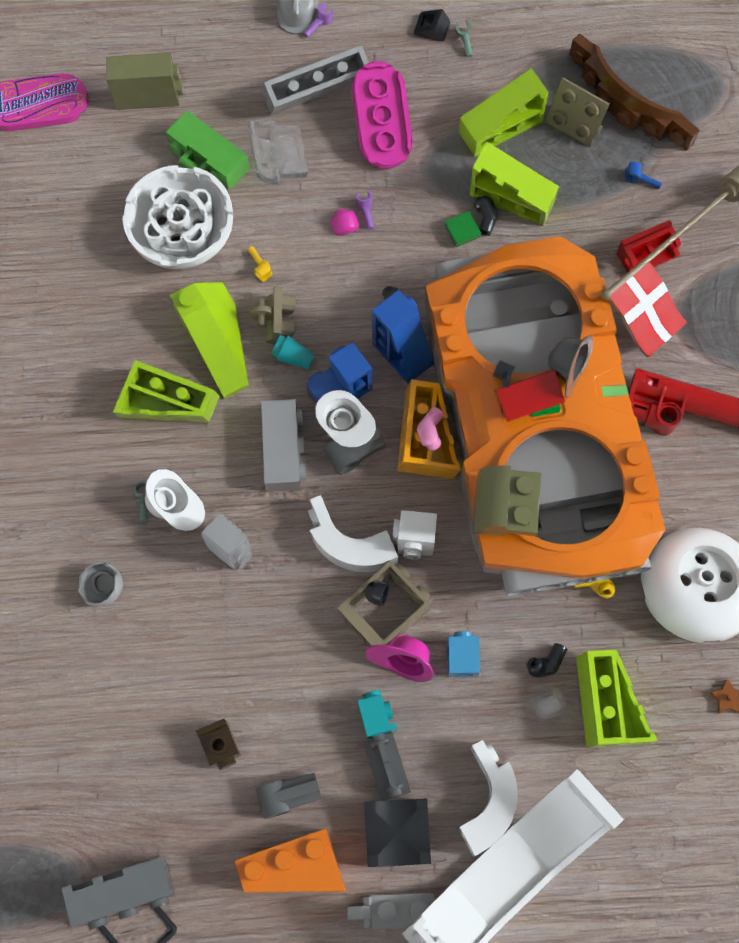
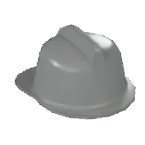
[276,0,319,34]

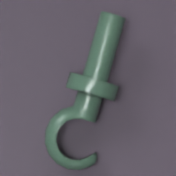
[133,482,148,524]

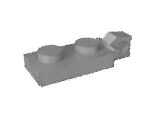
[347,893,434,929]

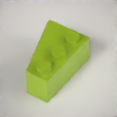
[469,141,559,226]

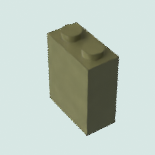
[106,53,183,110]

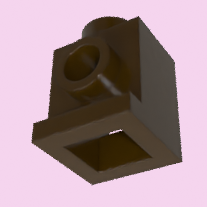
[196,719,241,770]

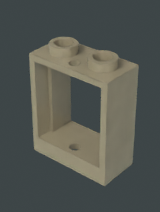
[337,561,431,647]

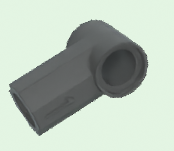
[324,427,386,475]
[256,773,322,819]

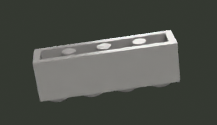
[261,45,369,115]

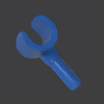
[625,162,662,189]

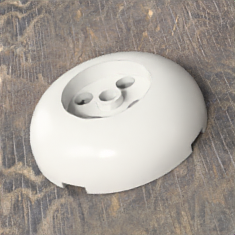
[122,165,233,269]
[641,528,739,643]

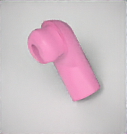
[417,407,444,451]

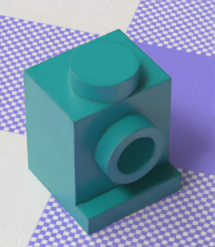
[358,690,397,740]

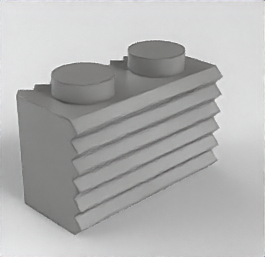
[201,514,252,570]

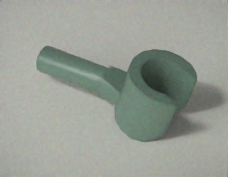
[455,20,472,57]

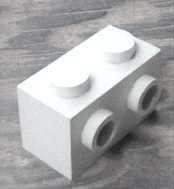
[392,510,437,560]

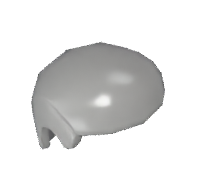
[78,561,123,607]

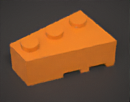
[234,828,347,892]

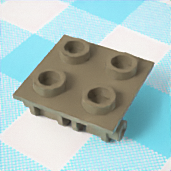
[545,78,609,147]

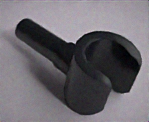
[493,360,515,388]

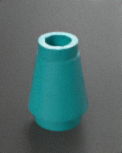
[271,335,315,370]

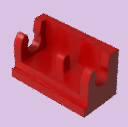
[616,220,682,273]
[494,370,566,422]

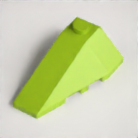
[170,282,249,399]

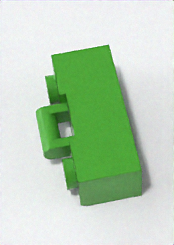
[166,110,250,189]

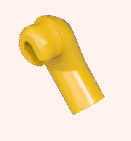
[574,579,615,599]

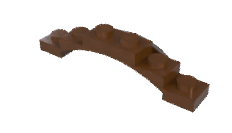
[569,33,700,151]

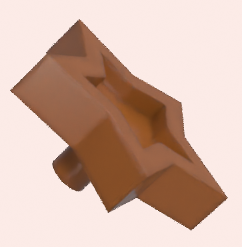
[710,679,739,713]

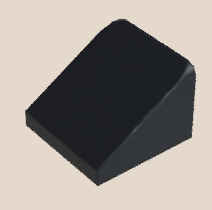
[413,9,450,41]

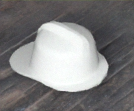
[315,390,376,447]
[145,469,205,531]

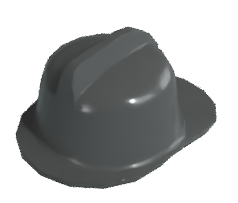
[548,336,593,398]

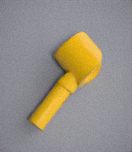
[248,246,273,282]

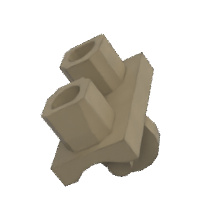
[250,286,296,344]

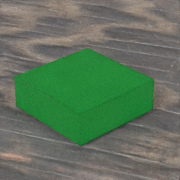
[444,211,481,247]

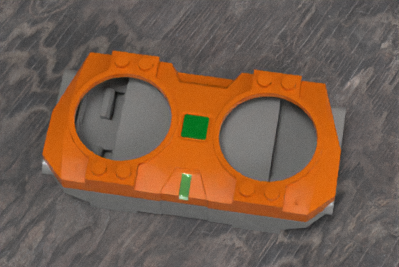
[424,236,665,597]

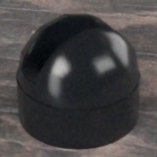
[365,581,389,606]

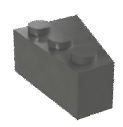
[61,857,176,930]

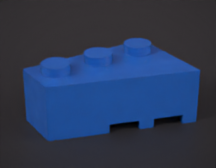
[372,290,434,384]

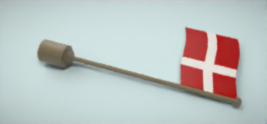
[601,165,739,357]

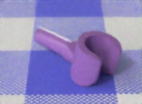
[304,3,333,37]
[356,190,374,230]

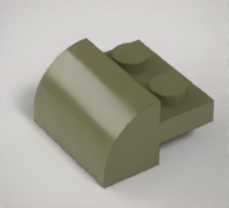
[473,466,541,536]

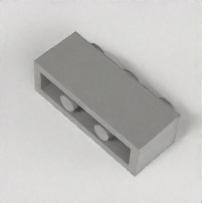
[261,399,306,492]

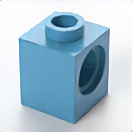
[447,631,480,677]

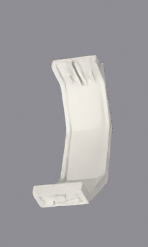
[402,769,624,943]

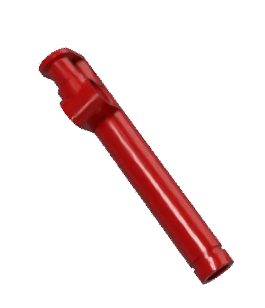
[627,368,739,436]

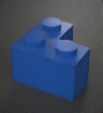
[306,342,373,405]

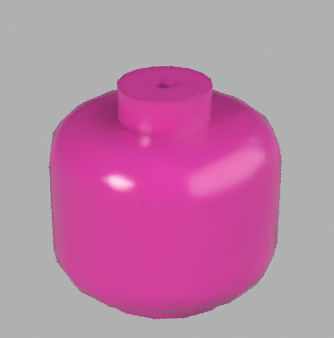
[330,208,359,236]

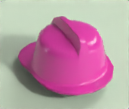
[365,635,434,682]

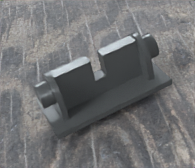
[363,732,411,801]

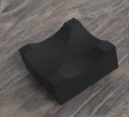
[364,798,431,867]

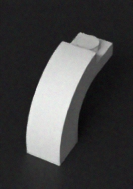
[307,495,398,572]
[458,740,518,856]

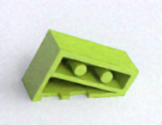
[459,68,549,156]
[113,360,220,423]
[576,650,658,749]

